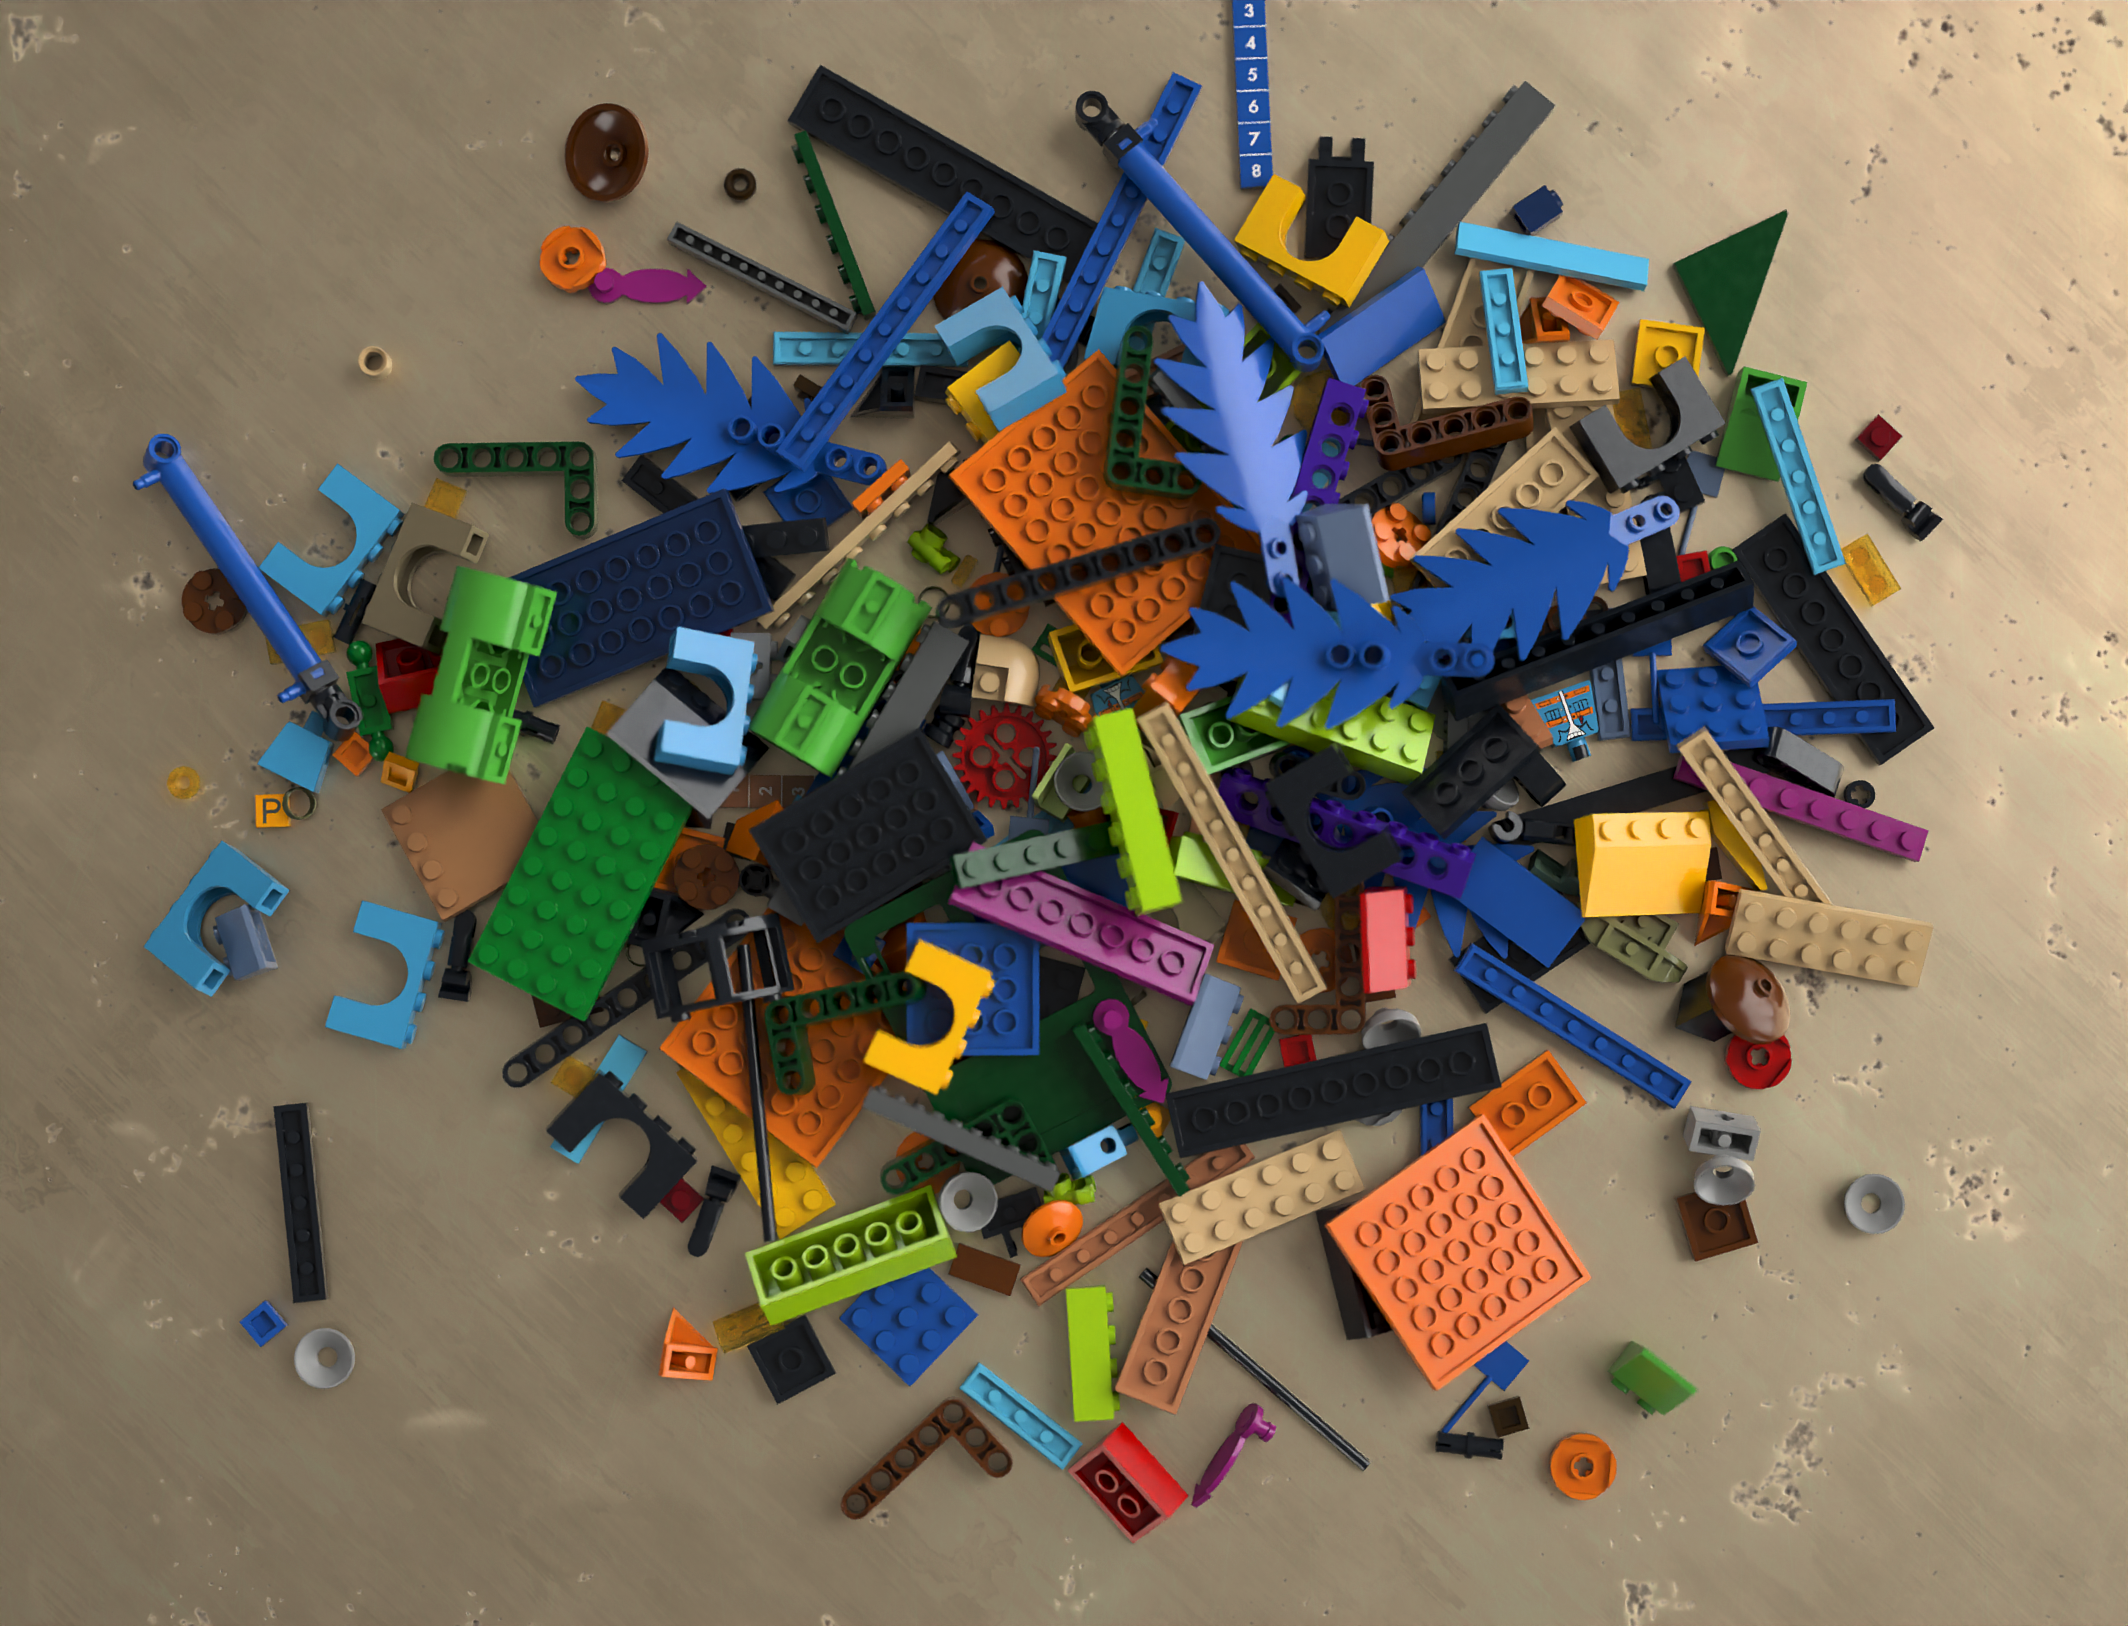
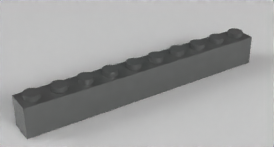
[1317,81,1555,335]
[765,621,969,926]

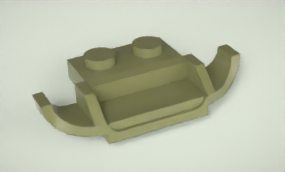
[1576,902,1688,983]

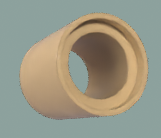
[358,346,392,380]

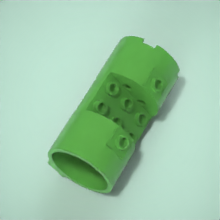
[749,558,932,778]
[405,566,557,785]

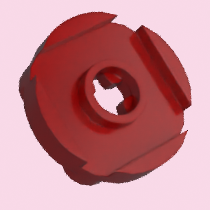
[1724,1034,1792,1089]

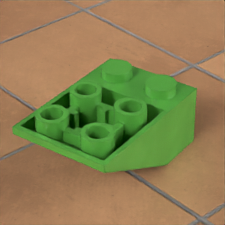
[1715,366,1808,482]

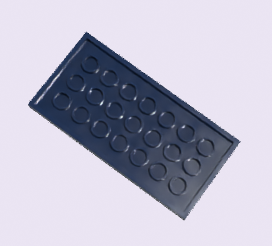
[508,488,774,708]

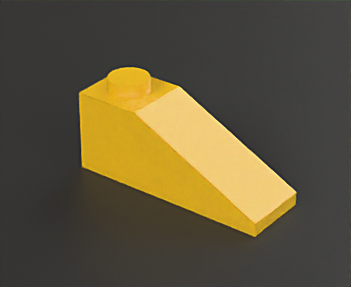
[1699,800,1767,891]

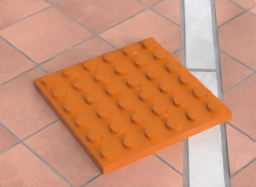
[659,907,906,1169]
[1325,1114,1591,1391]

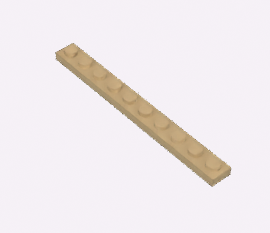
[1138,702,1327,1004]

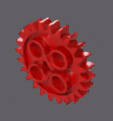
[951,703,1057,810]

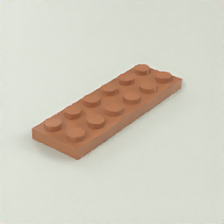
[1114,1239,1244,1415]

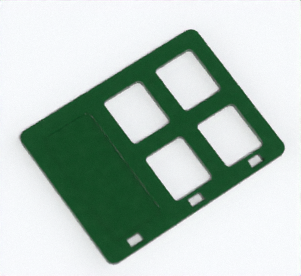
[844,829,1172,1185]

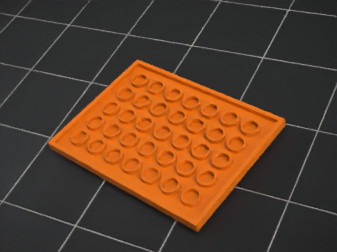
[948,349,1261,677]

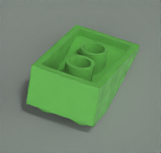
[1178,695,1291,775]
[1607,1341,1698,1415]

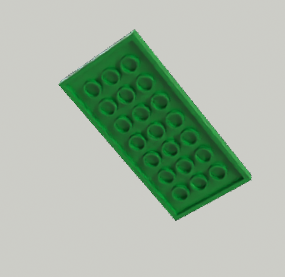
[468,727,694,1022]

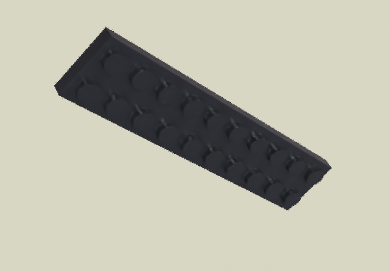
[788,65,1098,283]
[1166,1023,1502,1159]

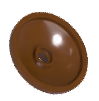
[565,103,649,202]
[933,239,1028,320]
[1706,954,1791,1044]

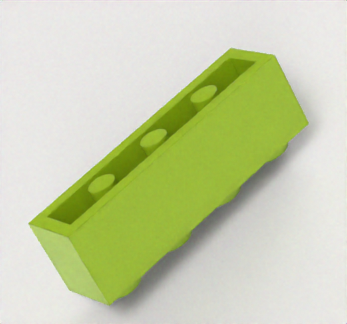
[1168,831,1295,907]
[1066,1285,1120,1422]

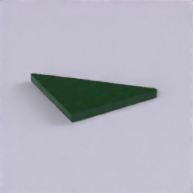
[1672,210,1788,376]

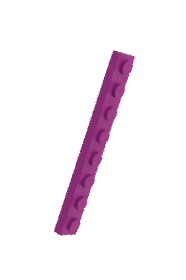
[1673,753,1929,862]

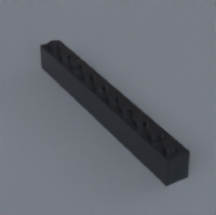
[1441,560,1754,721]

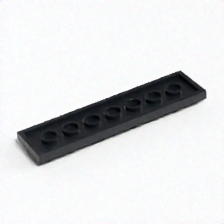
[1731,513,1935,765]

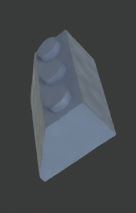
[1296,504,1389,611]
[1169,973,1244,1080]

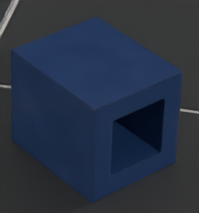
[1509,185,1563,236]

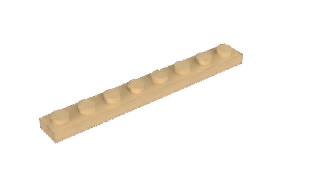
[757,442,962,630]
[1677,726,1833,905]

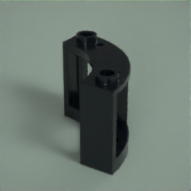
[641,913,795,1023]

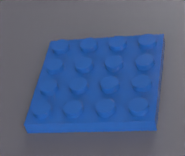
[906,922,1039,1055]

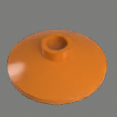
[1021,1200,1083,1257]

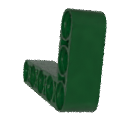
[1103,326,1202,499]
[433,441,598,540]
[765,973,927,1095]
[880,1097,1058,1194]

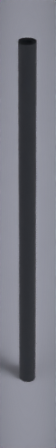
[737,945,777,1242]
[1139,1268,1371,1471]

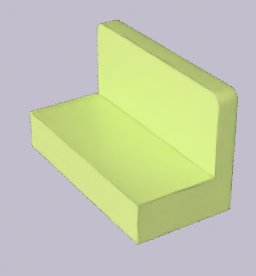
[1032,743,1091,823]

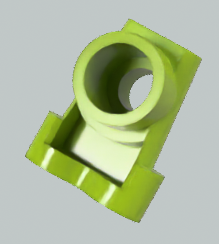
[907,524,961,575]
[1043,1173,1096,1205]

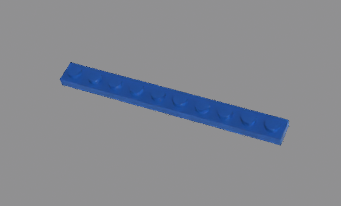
[1042,72,1202,370]
[775,192,995,472]

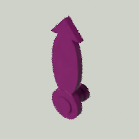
[588,267,707,304]
[1093,998,1169,1103]
[1191,1403,1276,1508]

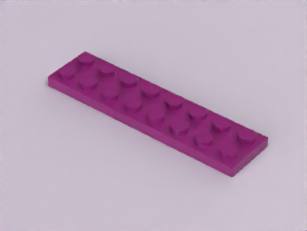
[948,842,1214,1006]

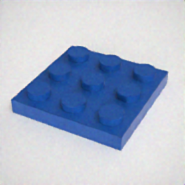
[1657,666,1769,754]
[839,1267,978,1386]

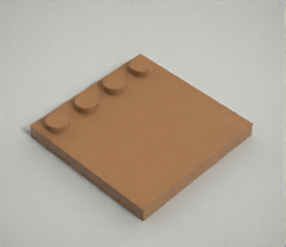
[381,769,539,922]

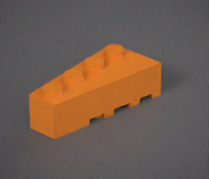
[1132,633,1202,733]

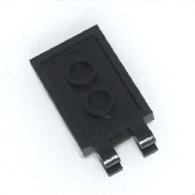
[1304,136,1374,259]
[1193,544,1273,677]

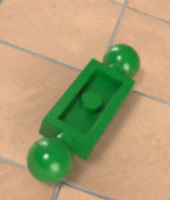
[346,640,394,762]

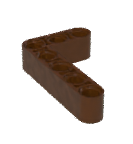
[1360,375,1534,471]
[1270,882,1366,1035]
[841,1396,1013,1520]

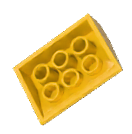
[1574,811,1711,918]

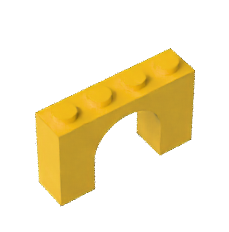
[1234,174,1389,308]
[945,340,1021,444]
[863,938,995,1095]

